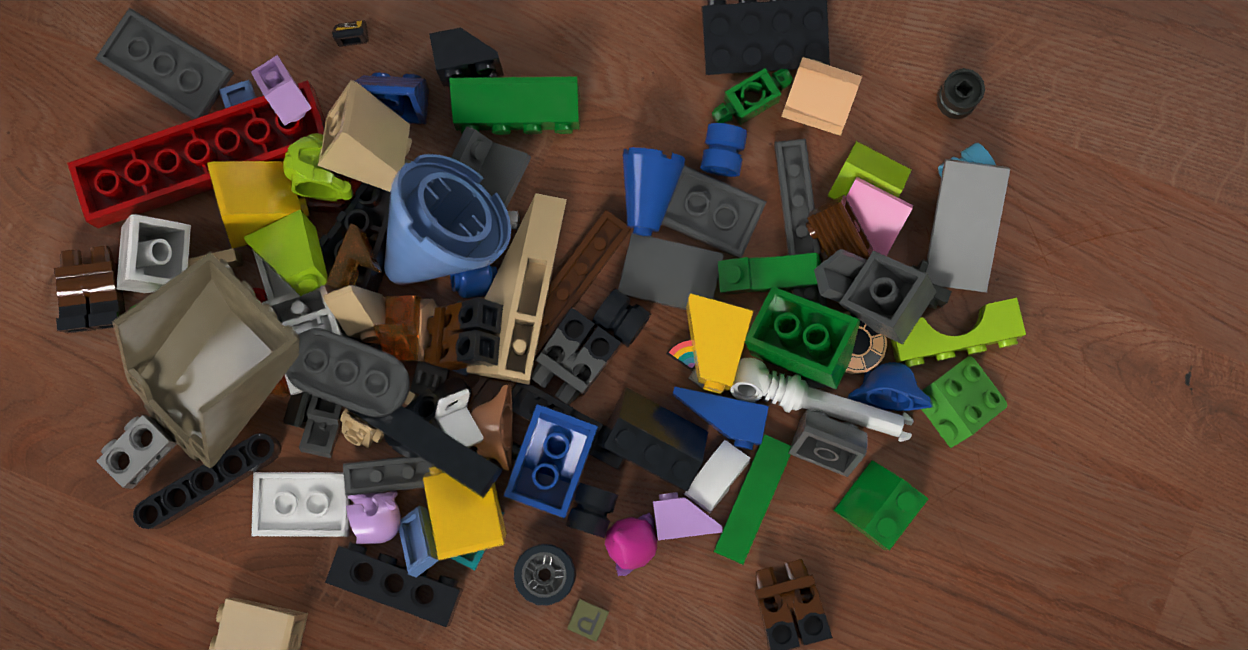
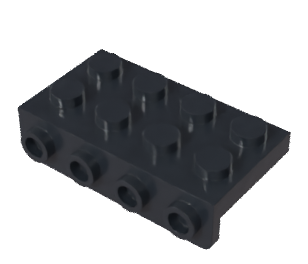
[701,0,830,75]

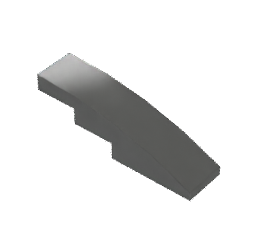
[299,325,361,458]

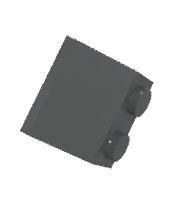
[840,251,937,344]
[788,409,867,477]

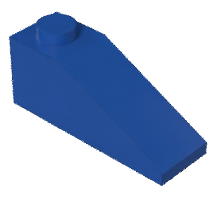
[673,386,769,450]

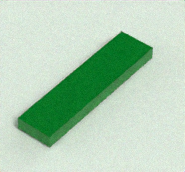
[713,434,791,565]

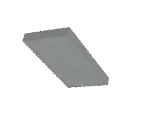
[925,159,1010,293]

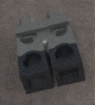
[531,307,622,405]

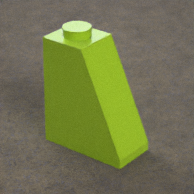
[244,209,329,297]

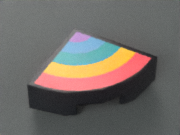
[666,340,695,372]

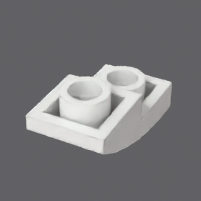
[684,440,751,513]

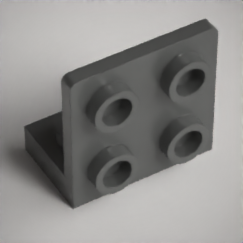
[451,126,531,209]

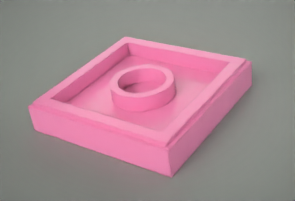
[846,177,913,256]

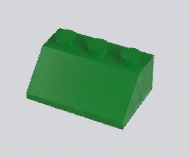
[745,286,860,389]

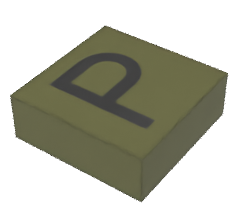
[567,599,609,642]

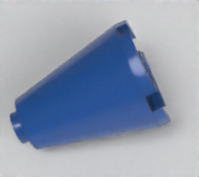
[622,147,686,237]

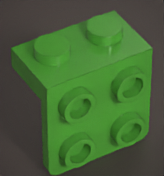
[921,356,1007,448]

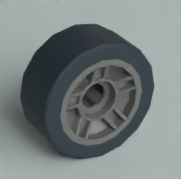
[514,544,575,606]

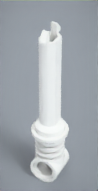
[731,357,914,442]

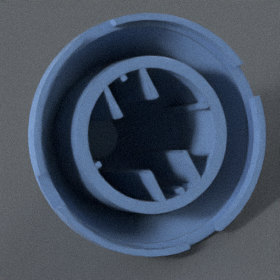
[384,154,511,286]

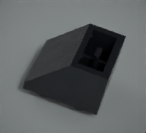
[429,27,504,88]

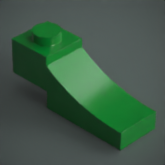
[718,252,821,295]

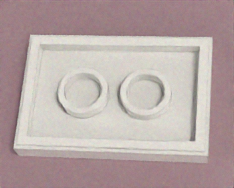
[251,472,350,537]

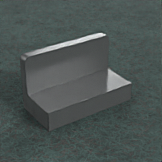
[814,249,867,303]

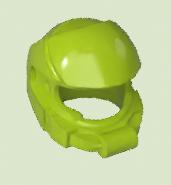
[283,133,353,201]

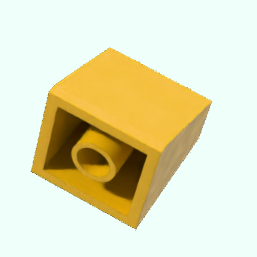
[207,161,310,249]
[686,293,753,395]
[423,458,507,560]

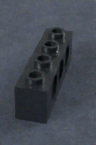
[325,542,463,627]

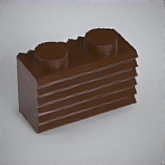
[806,195,873,261]

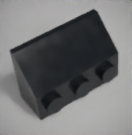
[596,387,709,491]

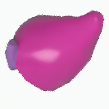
[605,513,657,576]

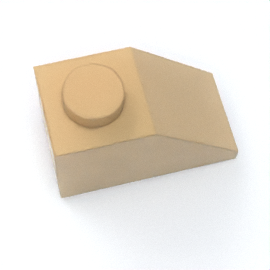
[323,285,390,342]

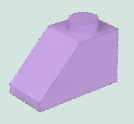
[251,55,312,125]
[653,492,722,540]

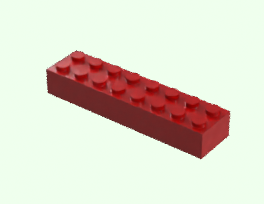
[67,80,326,229]

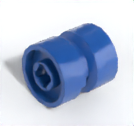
[700,123,748,177]

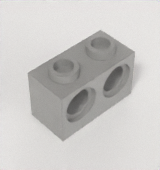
[97,415,177,489]

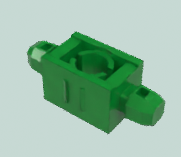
[712,68,793,125]

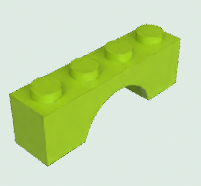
[890,298,1026,368]

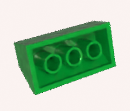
[449,76,580,135]

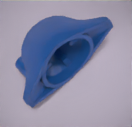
[848,362,932,411]

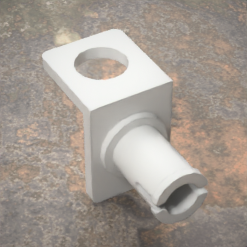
[435,389,483,447]

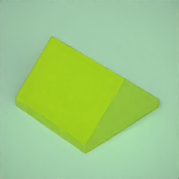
[827,141,912,200]

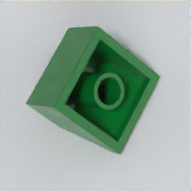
[833,460,928,551]

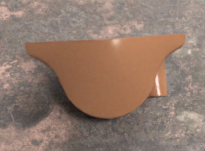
[471,385,513,470]

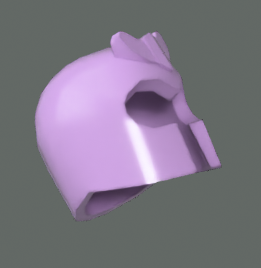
[346,491,401,544]

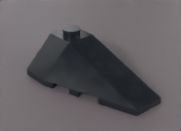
[319,182,391,293]

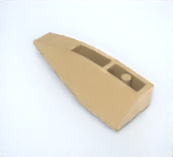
[466,193,567,385]

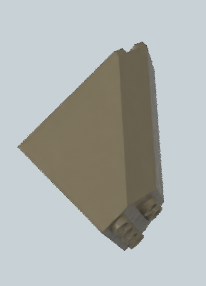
[113,252,300,468]

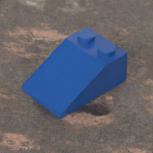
[355,72,429,124]
[504,404,598,518]

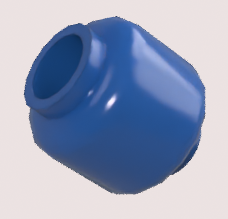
[450,264,497,298]

